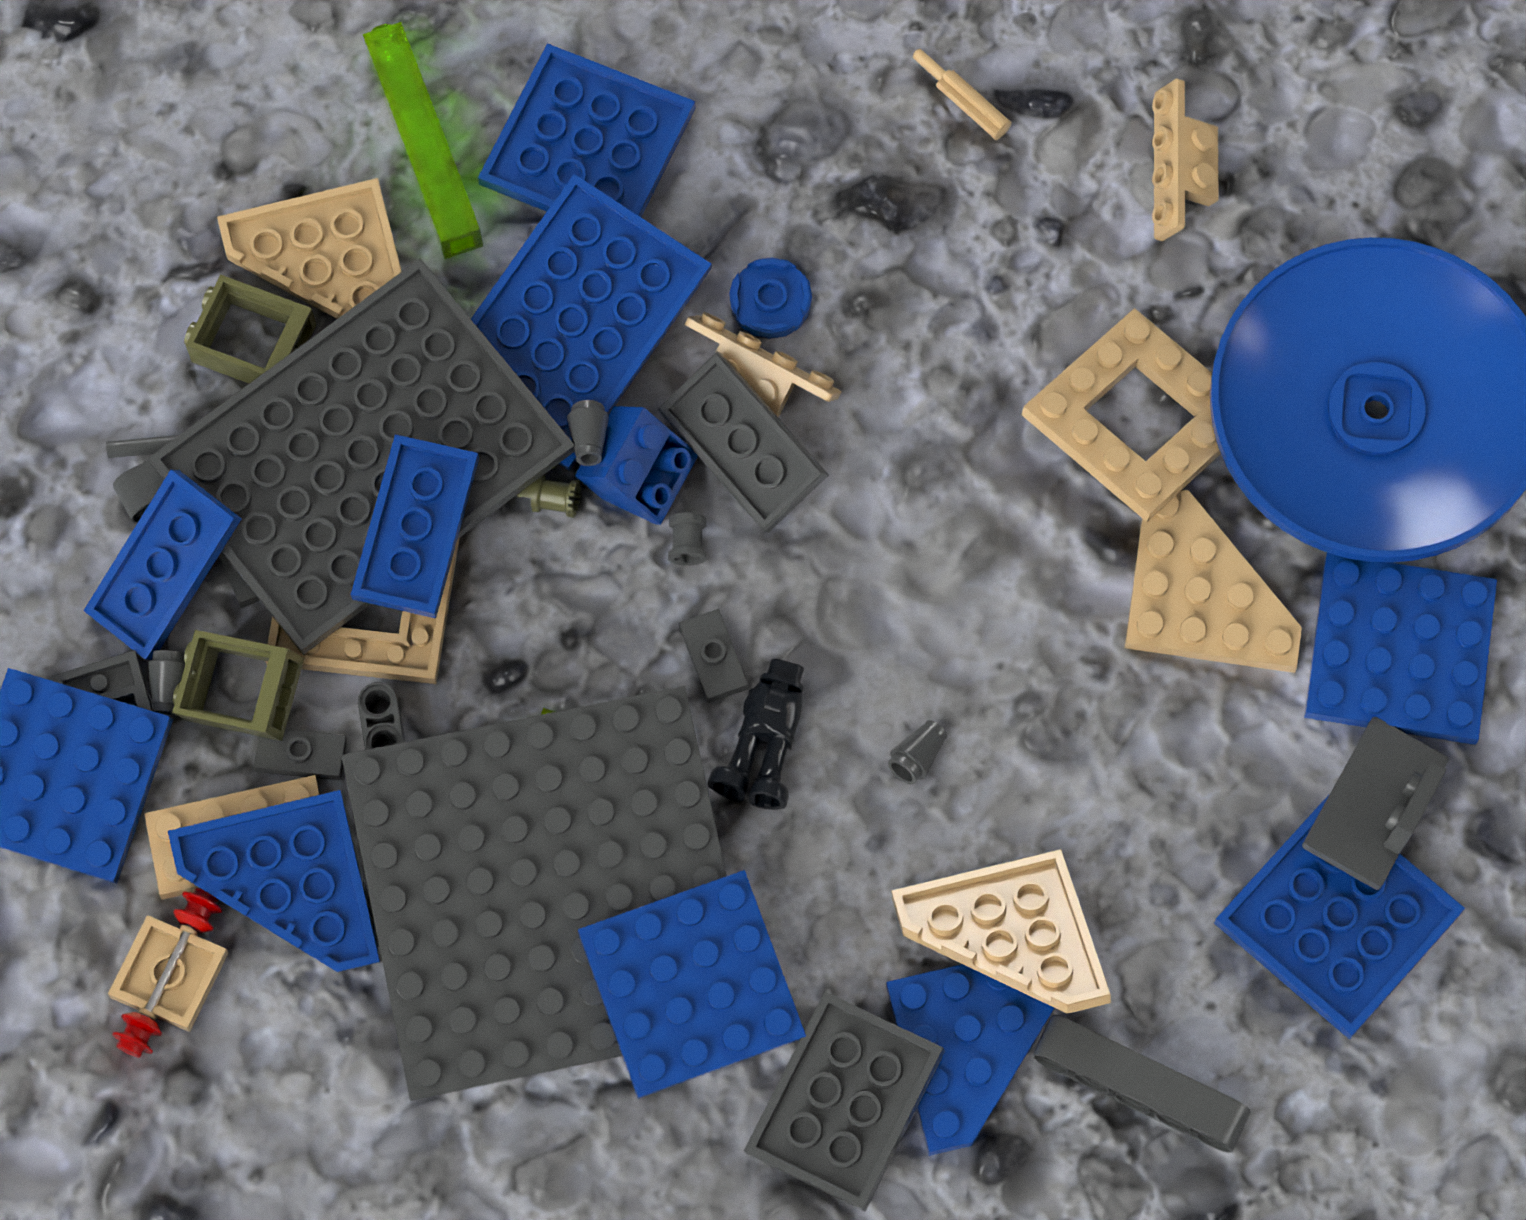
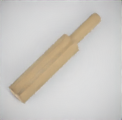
[913,49,1012,140]

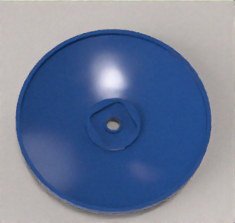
[1210,237,1526,563]

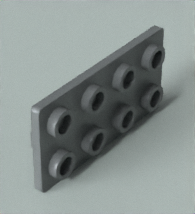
[1302,717,1449,890]

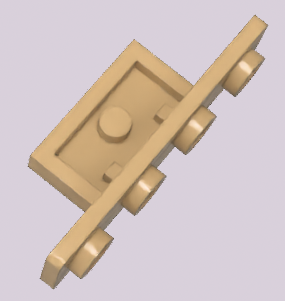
[1152,78,1218,241]
[685,312,842,417]

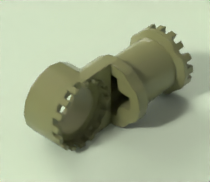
[516,475,581,518]

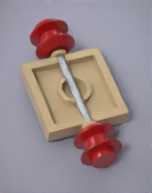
[108,888,229,1058]

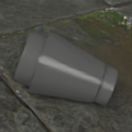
[567,400,609,466]
[148,650,185,715]
[888,720,947,784]

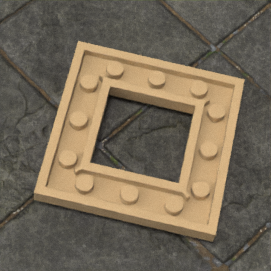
[1021,308,1221,522]
[265,539,459,684]

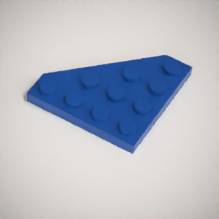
[168,790,381,972]
[886,964,1055,1156]

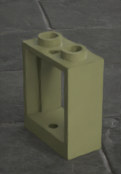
[184,274,316,384]
[172,630,304,741]

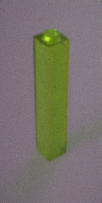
[363,22,483,260]

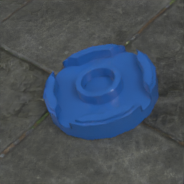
[729,257,812,339]

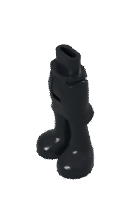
[707,659,804,810]

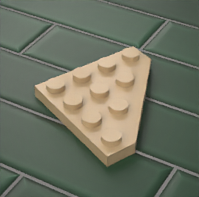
[217,178,402,319]
[1125,490,1302,673]
[891,849,1111,1014]

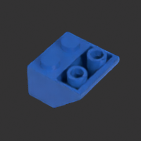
[575,406,698,525]

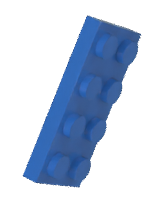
[350,434,479,618]
[83,469,242,660]

